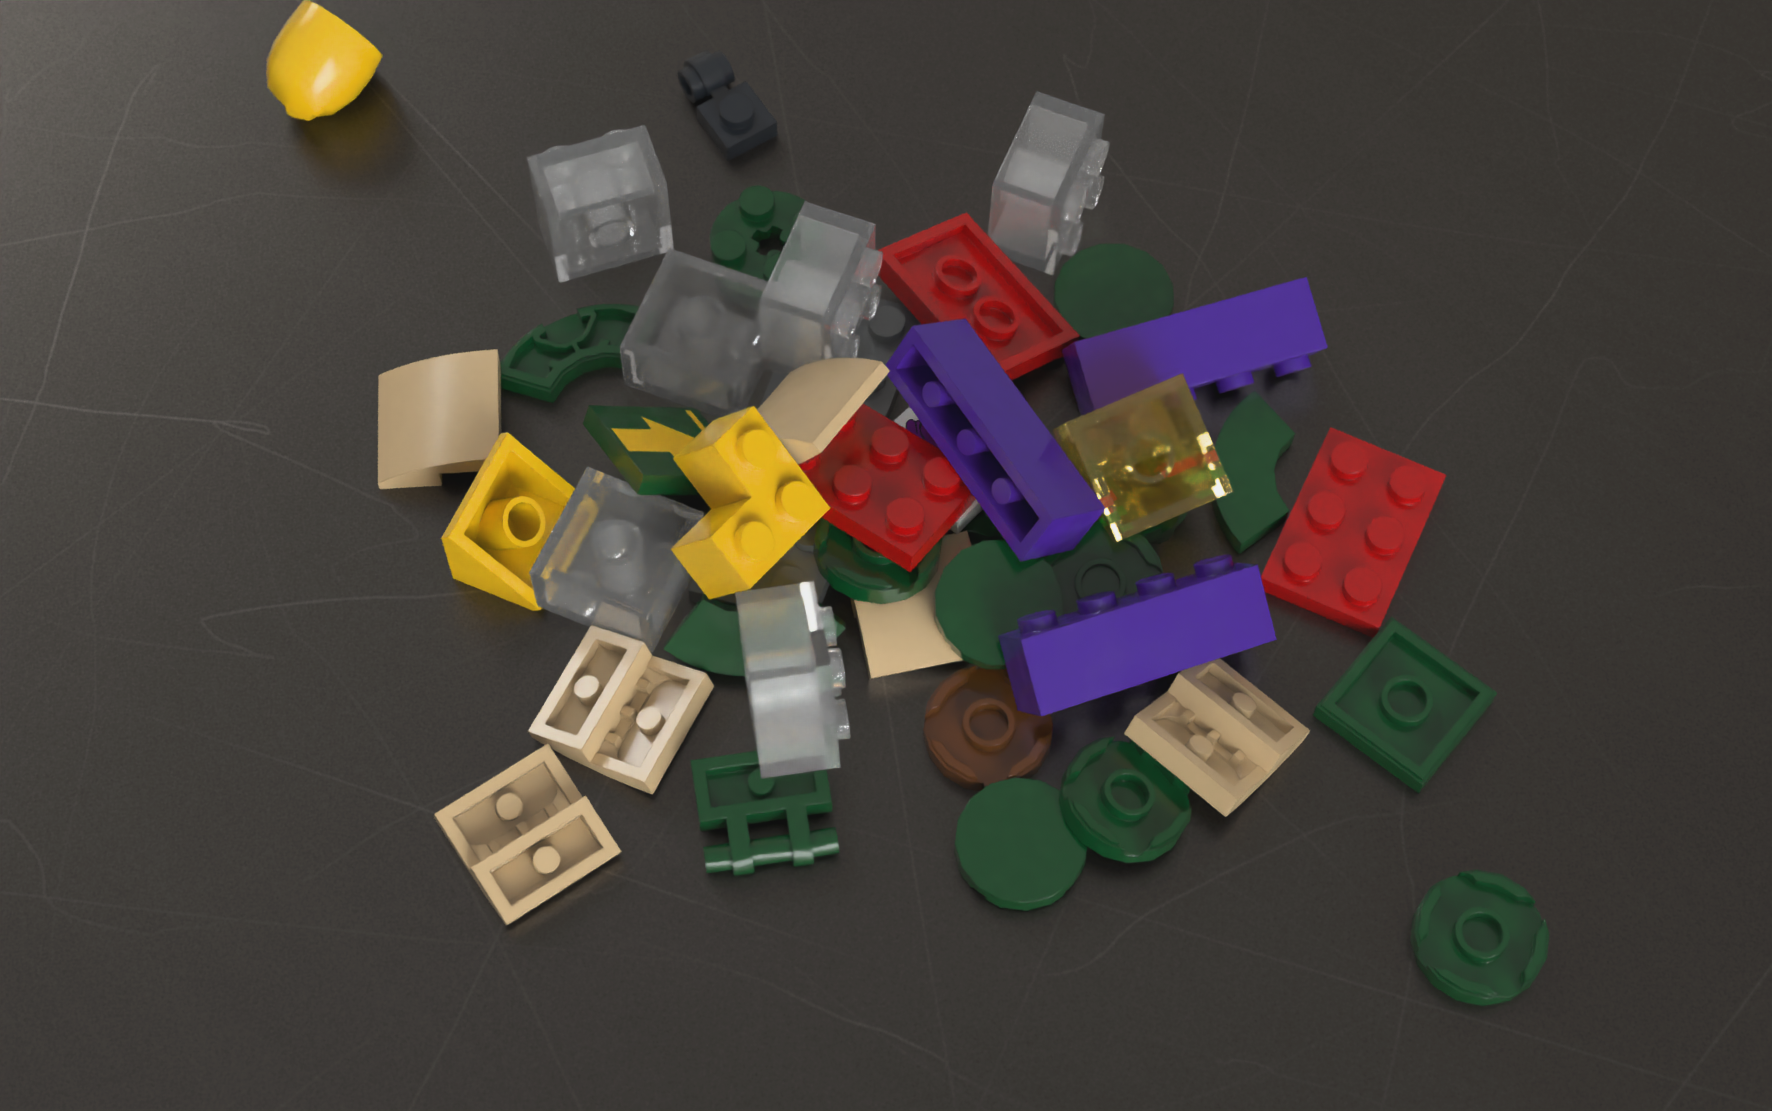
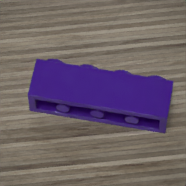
[1061,277,1328,427]
[885,319,1106,562]
[998,554,1277,717]

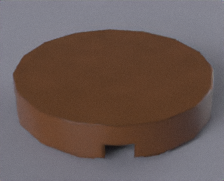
[923,666,1053,791]

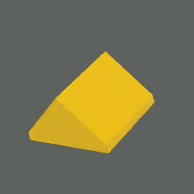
[441,432,597,611]

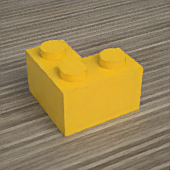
[670,406,830,600]

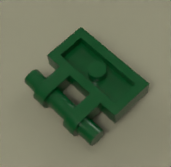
[691,741,839,876]

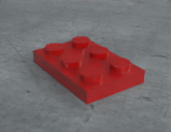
[870,212,1080,380]
[799,404,975,572]
[1261,427,1447,638]

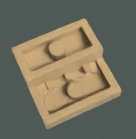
[378,349,501,489]
[757,358,890,465]
[850,531,972,679]
[528,625,714,794]
[1124,658,1310,817]
[434,744,621,926]

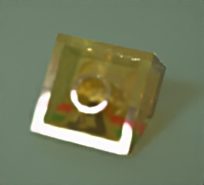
[1052,373,1233,543]

